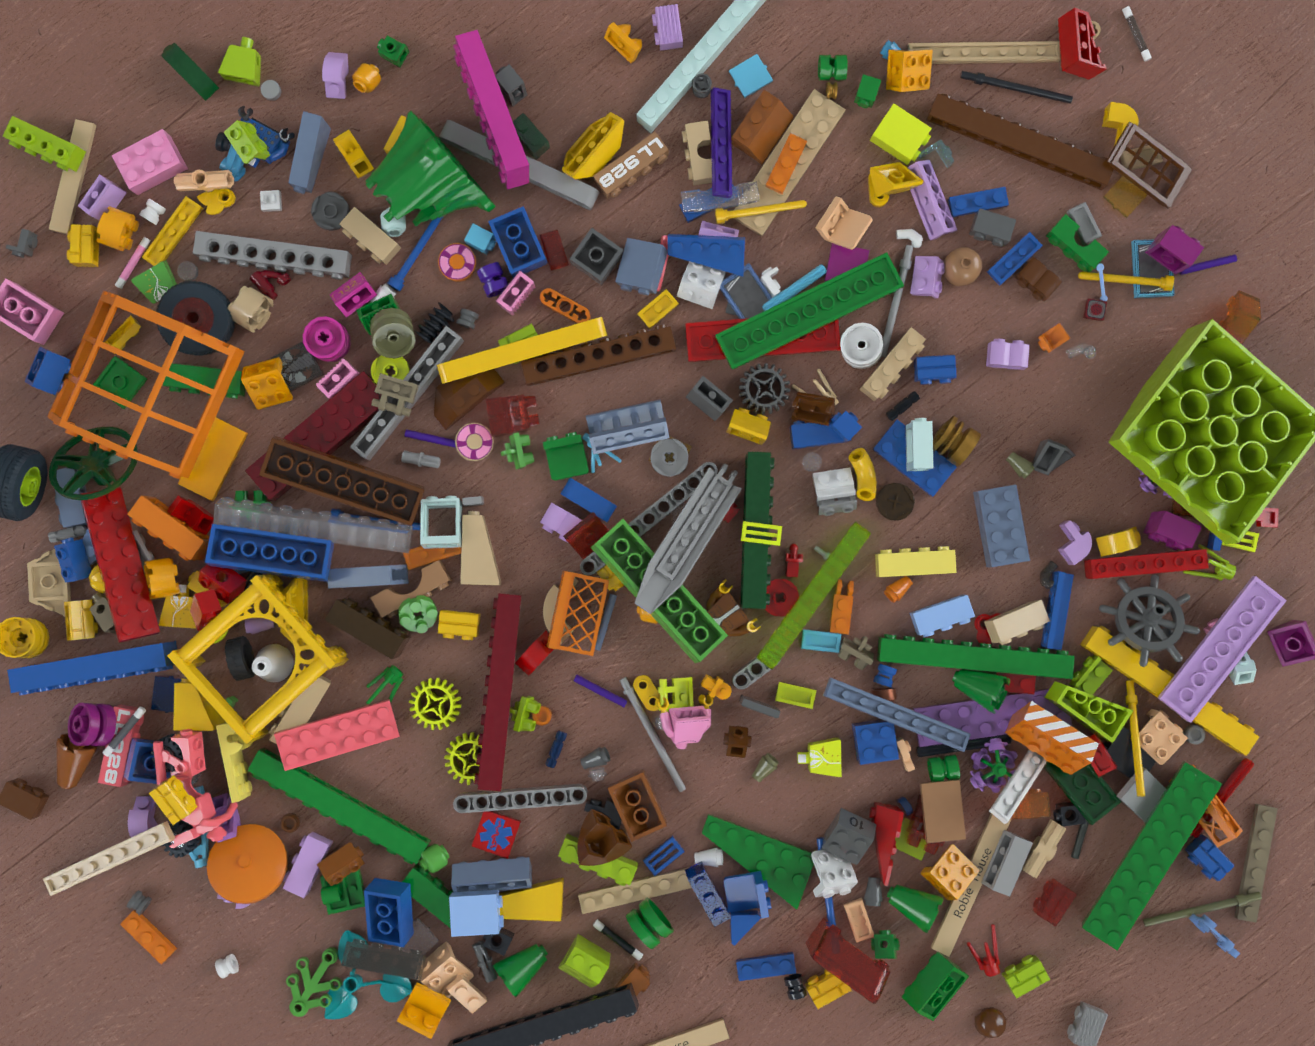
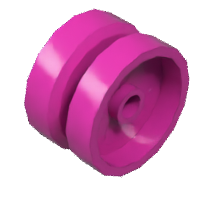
[303,316,351,362]

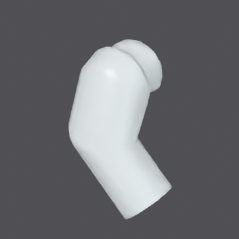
[896,229,923,248]

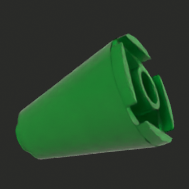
[952,669,1010,714]
[886,884,943,933]
[493,944,548,997]

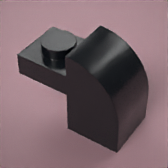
[584,797,621,830]

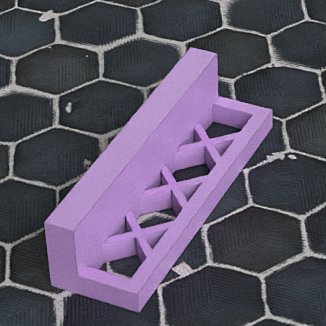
[907,160,957,240]

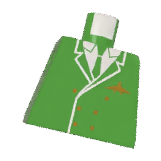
[131,260,177,304]

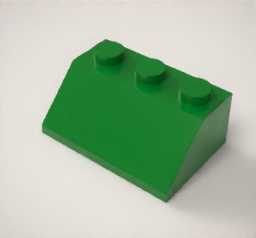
[902,952,969,1021]

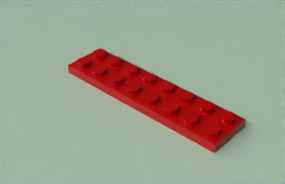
[685,318,841,362]
[81,487,160,643]

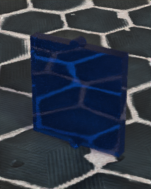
[151,676,181,713]

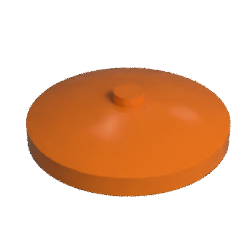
[207,824,288,904]

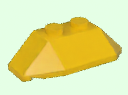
[562,112,624,180]
[278,578,309,651]

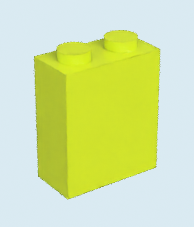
[870,103,932,165]

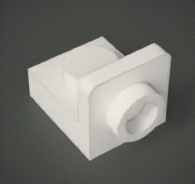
[760,267,781,298]

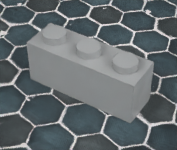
[981,830,1033,897]

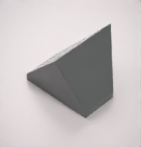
[1032,439,1076,476]

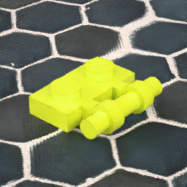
[658,677,694,712]

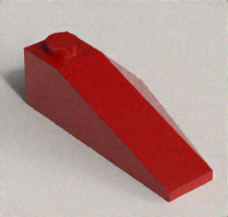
[869,802,904,886]

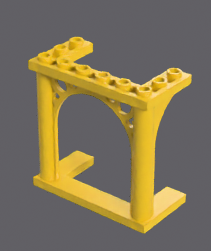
[167,575,349,744]

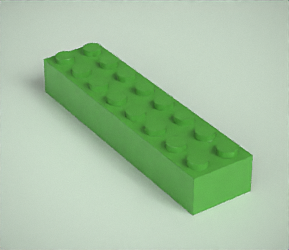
[591,519,728,663]

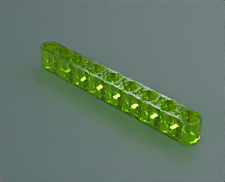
[756,521,871,670]

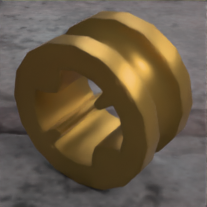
[826,82,837,100]

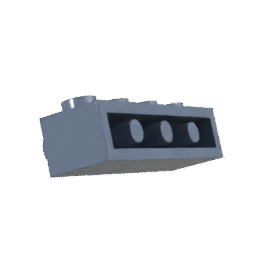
[451,857,532,892]

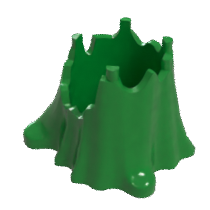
[365,110,496,227]

